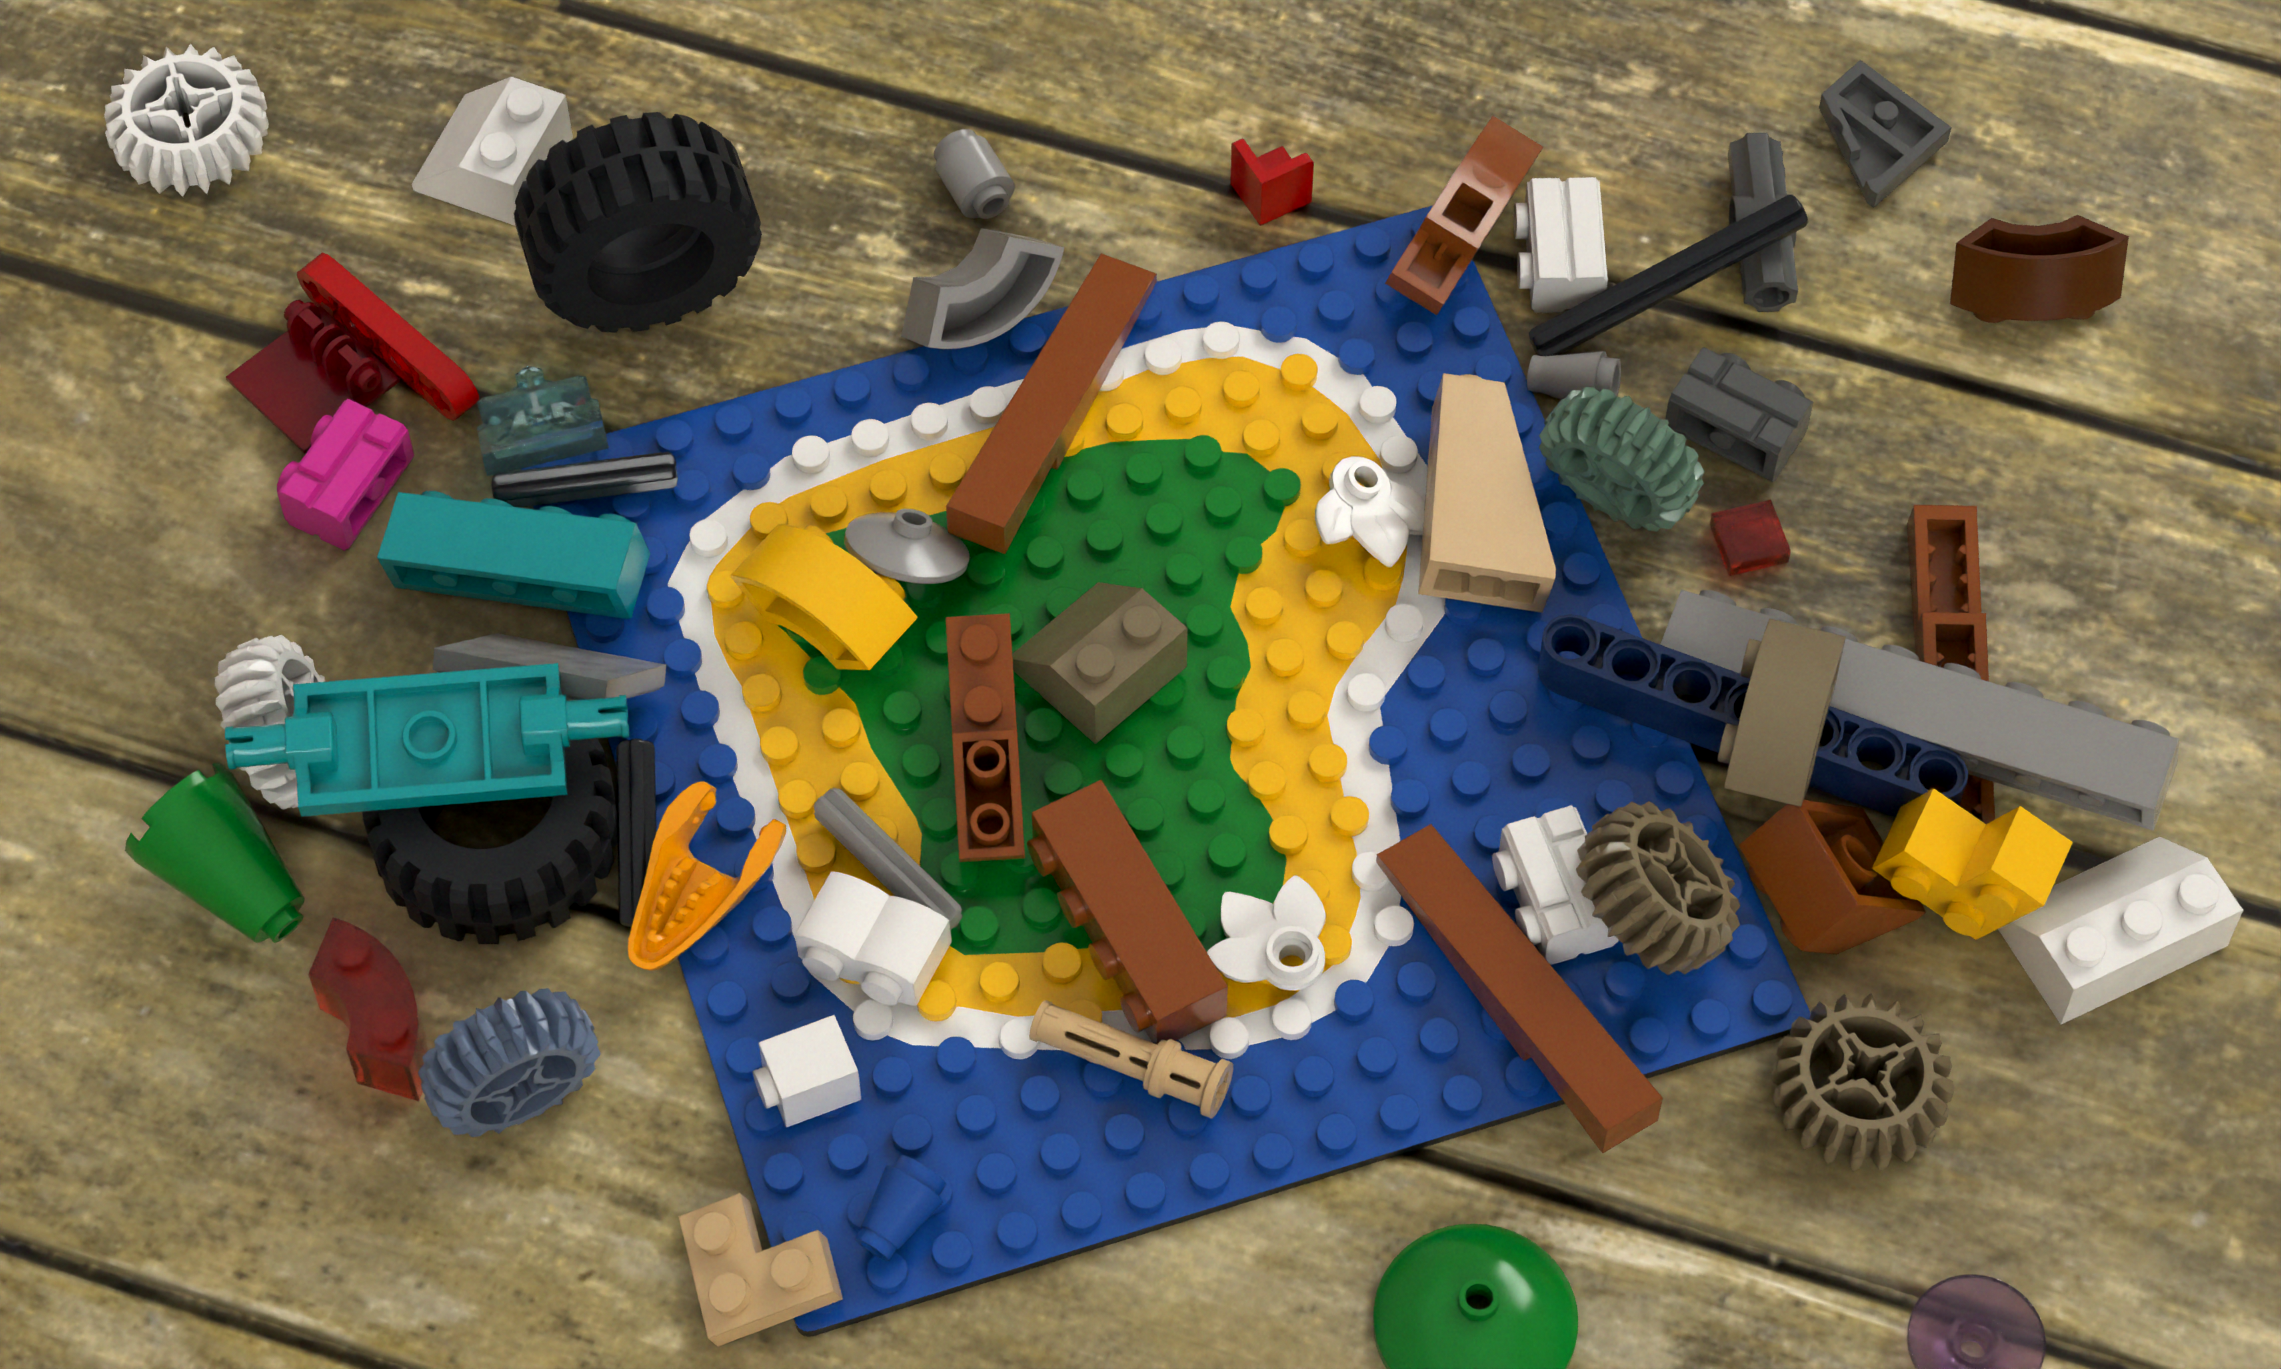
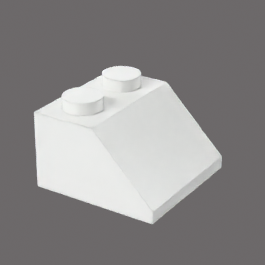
[412,77,573,226]

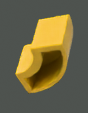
[730,524,918,670]

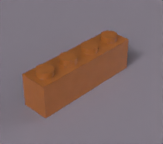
[1027,780,1228,1045]

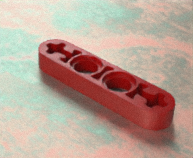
[297,253,479,421]

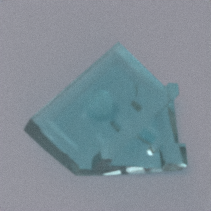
[477,366,609,476]

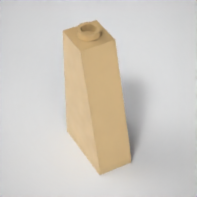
[1418,373,1556,613]

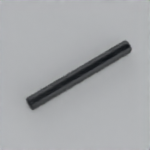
[1529,195,1808,356]

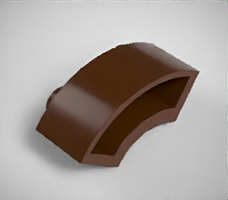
[1950,215,2129,323]

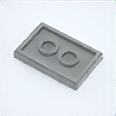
[432,633,666,700]

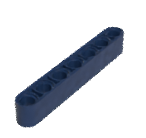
[1538,614,1968,818]

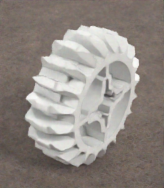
[104,43,269,197]
[215,635,325,810]

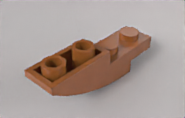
[1385,116,1543,315]
[946,613,1025,862]

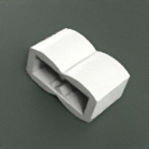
[795,872,952,1006]

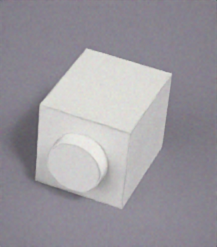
[753,1015,861,1128]

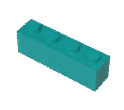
[377,491,650,619]

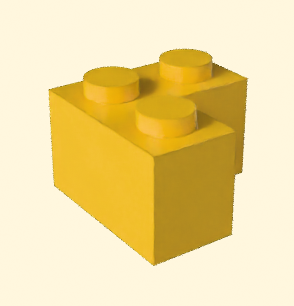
[1871,788,2073,940]

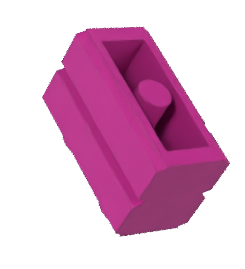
[277,399,414,551]

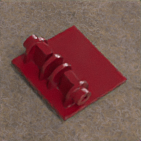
[226,300,400,454]

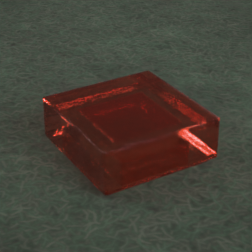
[1709,500,1791,576]

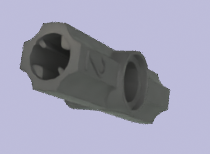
[1728,133,1798,312]

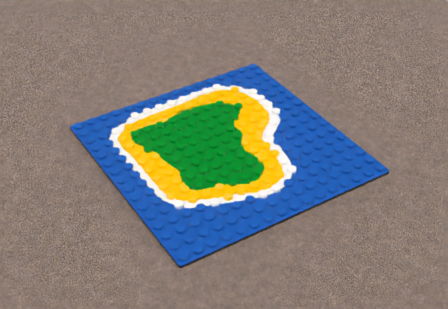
[521,205,1810,1337]

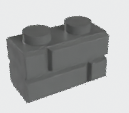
[1665,347,1813,482]

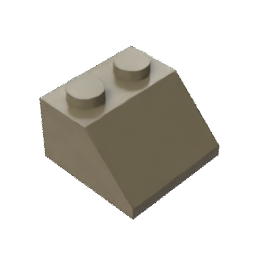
[1012,582,1188,744]

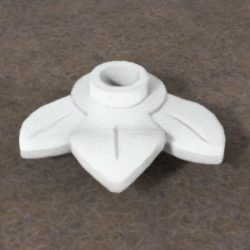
[1315,456,1425,567]
[1207,875,1326,990]

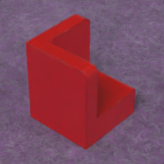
[1230,138,1314,226]

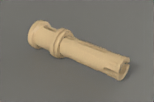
[1029,1000,1234,1119]

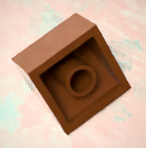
[1738,800,1926,955]

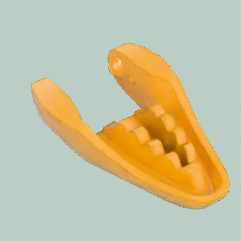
[628,781,786,971]

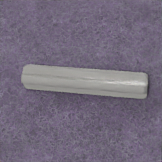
[813,788,962,931]

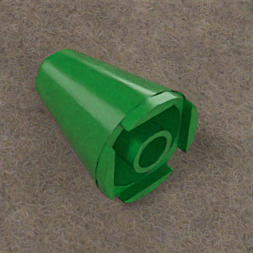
[125,762,305,943]

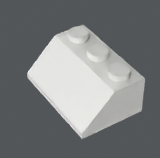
[1998,837,2243,1024]

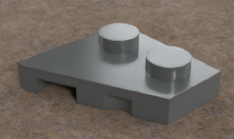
[1819,60,1952,208]

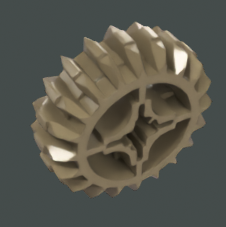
[1576,801,1741,975]
[1771,993,1954,1172]

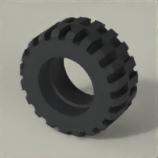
[514,112,762,333]
[362,738,618,944]

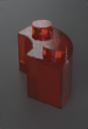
[308,917,428,1101]

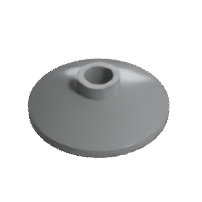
[844,509,969,584]

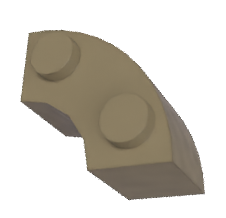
[1718,618,1846,807]

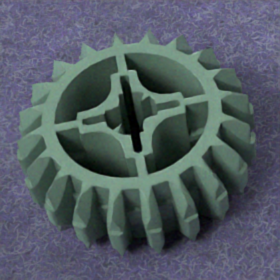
[1539,386,1705,532]

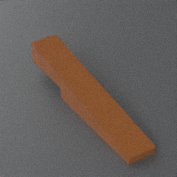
[946,253,1157,554]
[1907,505,1995,824]
[1376,824,1663,1154]

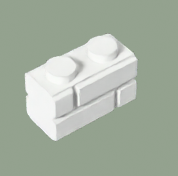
[1514,177,1608,313]
[1492,805,1619,965]

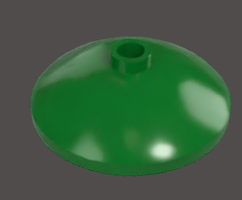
[1373,1224,1578,1369]

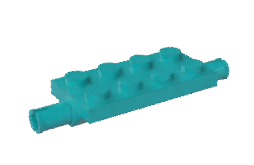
[225,663,629,817]

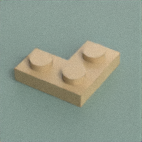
[678,1193,843,1346]

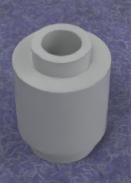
[934,129,1015,219]

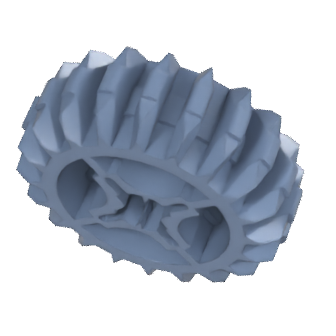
[418,988,601,1137]

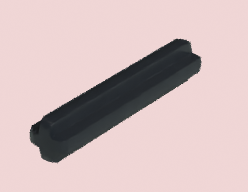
[491,452,678,508]
[616,738,657,927]

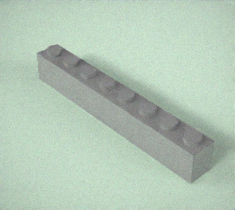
[1660,589,2179,831]

